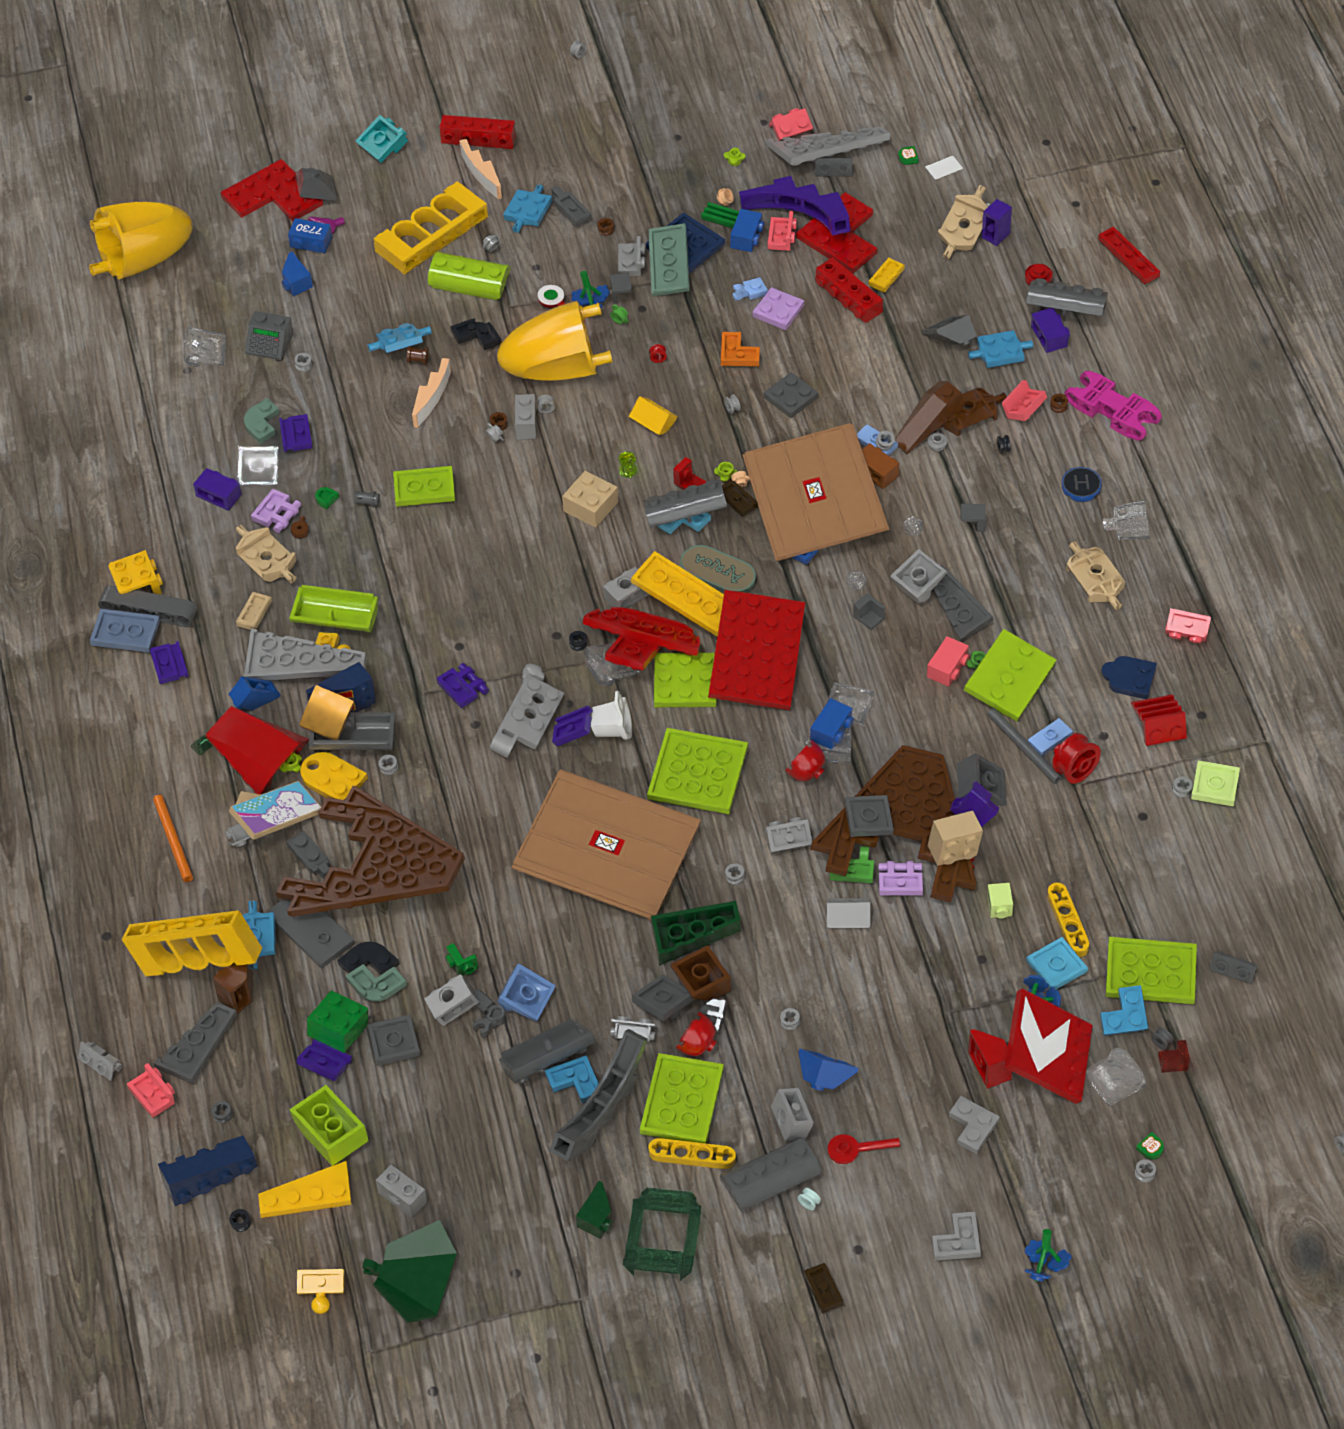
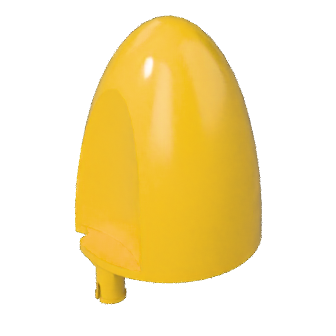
[89,202,193,279]
[497,301,613,380]

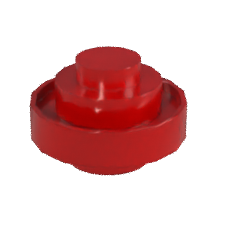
[1025,264,1053,286]

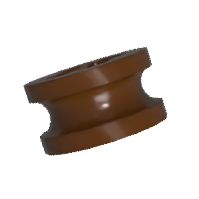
[597,218,614,236]
[1050,393,1068,413]
[490,412,508,431]

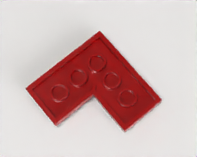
[220,159,323,222]
[796,192,877,274]

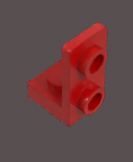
[673,457,707,490]

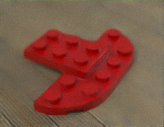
[583,607,700,671]

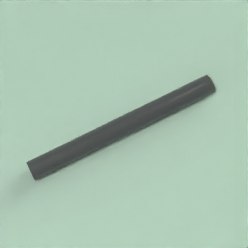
[987,708,1062,784]

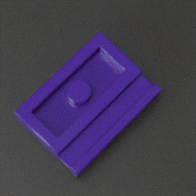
[279,414,312,452]
[150,641,189,684]
[552,706,593,746]
[297,1039,352,1081]

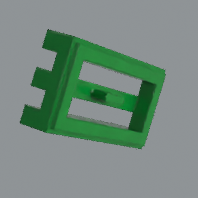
[701,202,740,228]

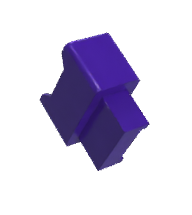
[950,781,999,827]

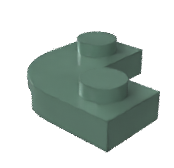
[244,398,280,444]
[346,964,407,1002]

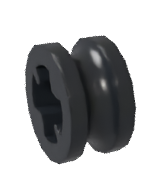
[997,435,1011,454]
[569,631,587,651]
[229,1209,251,1232]

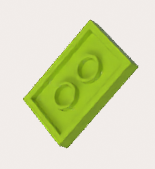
[393,466,455,507]

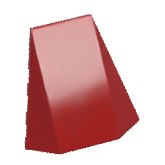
[205,706,309,795]

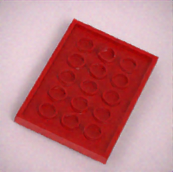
[708,589,805,710]

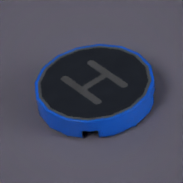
[1061,467,1102,502]

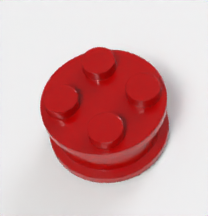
[1052,733,1101,784]

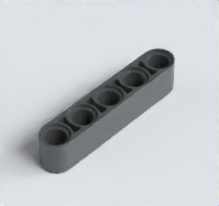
[98,585,198,627]

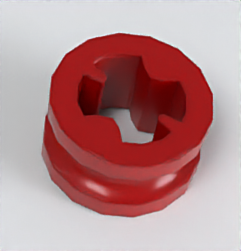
[649,344,667,363]

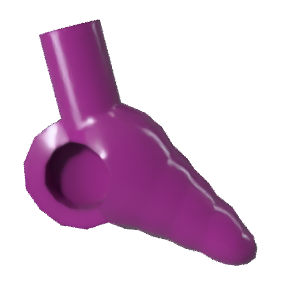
[308,217,345,234]

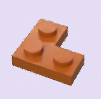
[721,332,760,366]

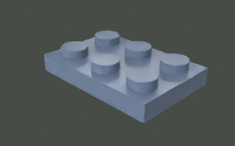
[90,609,160,653]

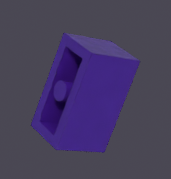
[982,199,1012,246]
[1031,308,1070,353]
[193,468,242,511]

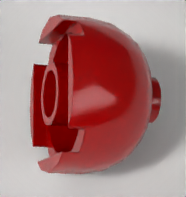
[785,740,825,782]
[675,1011,717,1057]

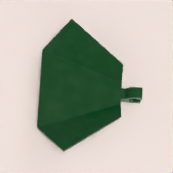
[362,1220,457,1323]

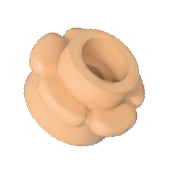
[717,188,734,206]
[731,471,750,488]

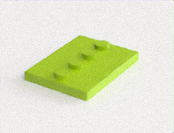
[963,629,1056,722]
[1105,937,1197,1004]
[640,1053,724,1143]

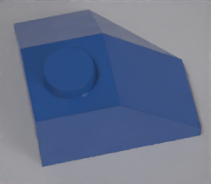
[798,1048,859,1091]

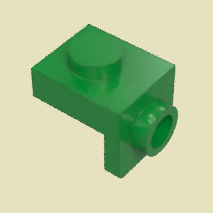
[445,943,478,976]

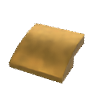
[299,685,354,740]

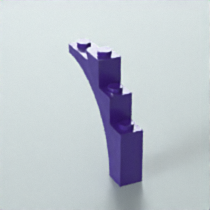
[739,176,850,235]

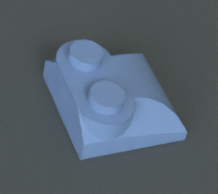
[497,963,556,1022]

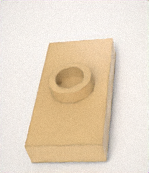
[236,592,272,630]

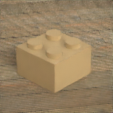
[562,471,618,528]
[928,811,983,866]

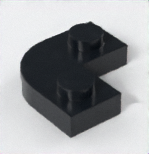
[450,318,501,350]
[337,942,399,975]

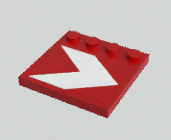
[1005,988,1093,1104]

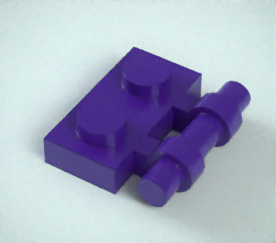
[436,663,489,708]

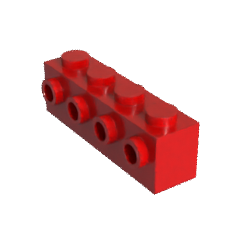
[439,115,516,149]
[815,257,883,323]

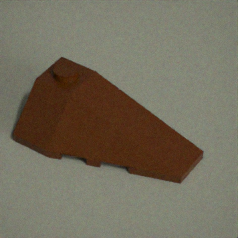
[894,381,965,454]

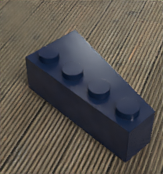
[158,1135,257,1206]

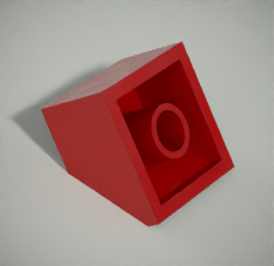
[968,1029,1012,1089]

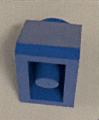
[281,252,313,296]
[229,676,280,710]

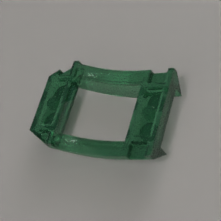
[623,1188,701,1281]

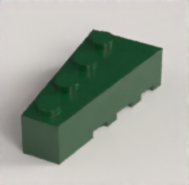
[651,901,740,966]

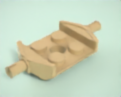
[938,185,988,259]
[236,525,296,583]
[1066,541,1125,610]

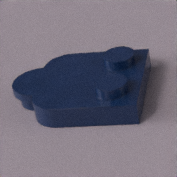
[1101,656,1157,699]

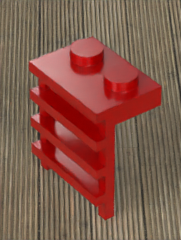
[1131,694,1187,746]

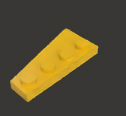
[258,1161,352,1218]

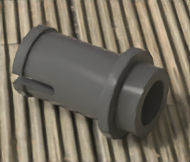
[354,491,380,507]

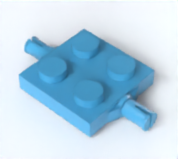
[503,184,552,233]
[367,323,432,353]
[968,330,1033,368]
[242,900,276,970]

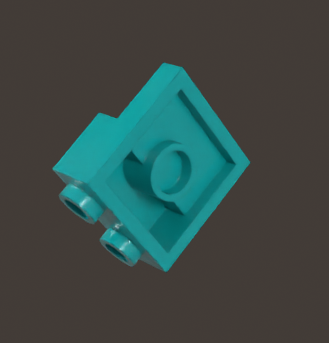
[355,115,408,163]

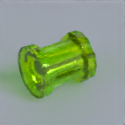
[618,452,637,478]

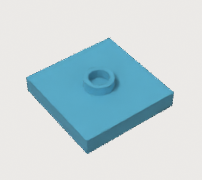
[1026,937,1088,990]

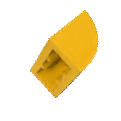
[629,396,678,435]

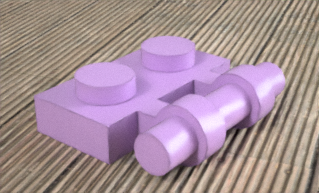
[251,489,301,533]
[879,861,923,895]

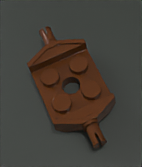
[937,388,1007,436]

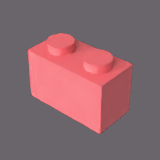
[927,636,970,687]

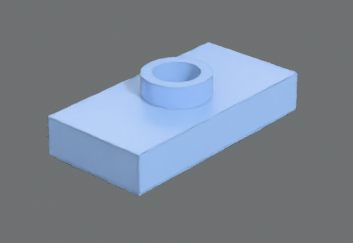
[857,424,898,456]
[1028,718,1073,756]

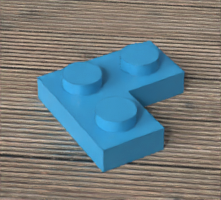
[1100,985,1148,1036]
[545,1056,599,1103]

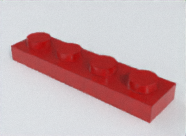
[1098,226,1161,284]

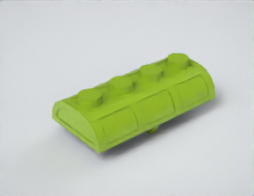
[428,251,511,300]
[289,585,378,633]

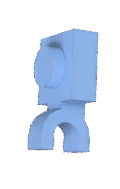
[732,277,768,301]

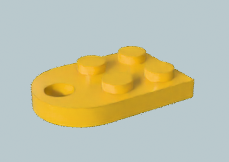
[300,752,368,800]

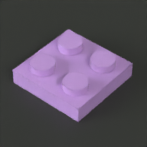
[753,287,804,330]

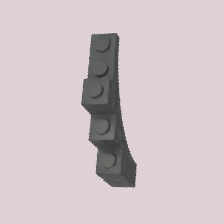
[549,1029,647,1161]

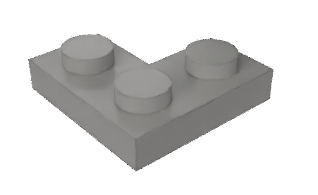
[949,1096,1000,1155]
[932,1212,981,1261]

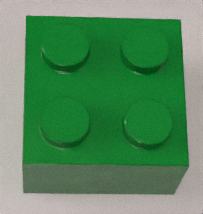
[307,990,368,1053]

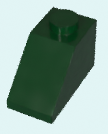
[576,1181,613,1239]

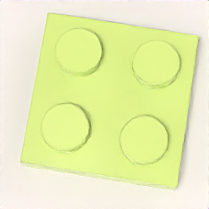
[1191,761,1240,806]

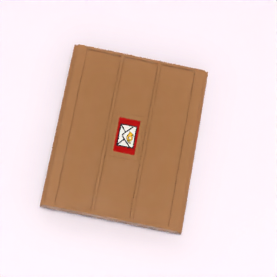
[742,423,889,561]
[511,769,701,921]

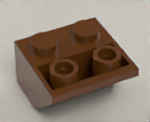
[212,962,254,1014]

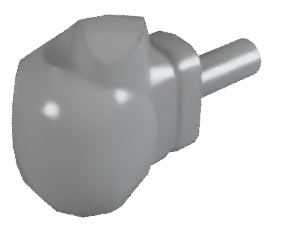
[521,663,545,684]

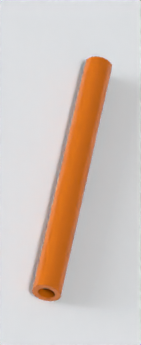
[153,795,193,882]

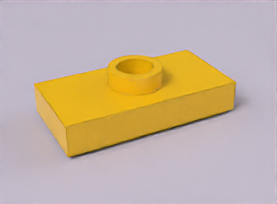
[868,257,905,293]

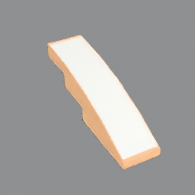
[459,139,502,199]
[412,358,451,428]

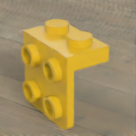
[108,550,163,595]

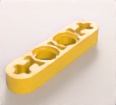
[1047,883,1089,957]
[648,1138,736,1169]

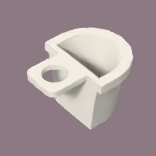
[591,691,632,740]

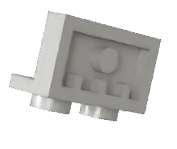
[618,236,645,276]
[764,817,812,853]

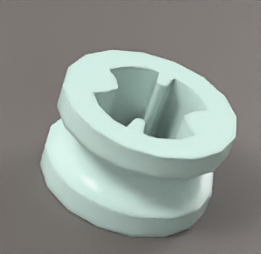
[797,1188,821,1210]

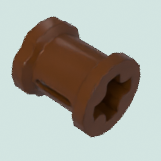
[406,346,429,364]

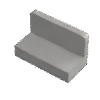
[826,898,870,928]

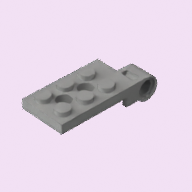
[488,674,564,758]

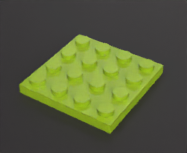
[647,728,748,814]

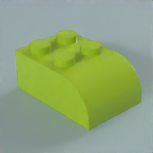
[289,1085,369,1166]

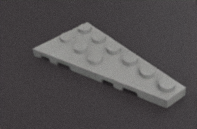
[767,127,890,165]
[244,628,367,680]

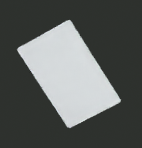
[925,156,963,180]

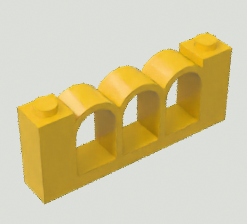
[373,181,488,275]
[121,910,262,977]

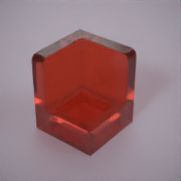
[1158,1040,1190,1073]

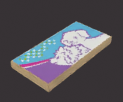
[229,781,321,840]

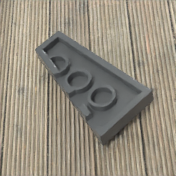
[932,564,993,642]
[153,1002,237,1084]

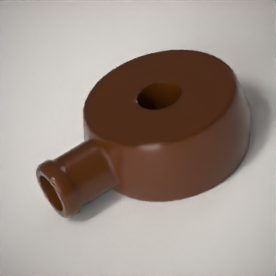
[290,516,309,539]

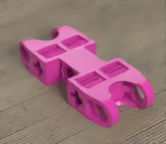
[1064,371,1162,441]

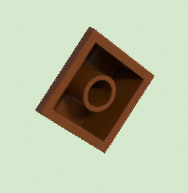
[670,945,731,1001]

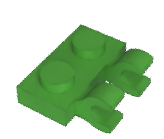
[830,846,874,883]

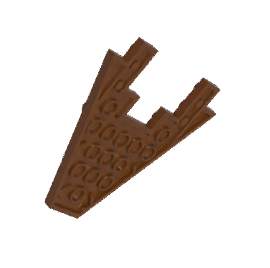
[810,745,977,903]
[276,786,465,917]

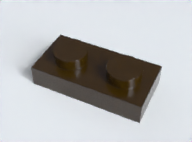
[722,479,758,517]
[804,1263,843,1313]

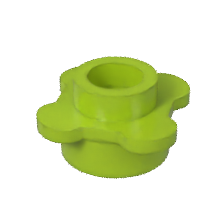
[724,147,746,166]
[714,462,737,482]
[280,753,302,772]

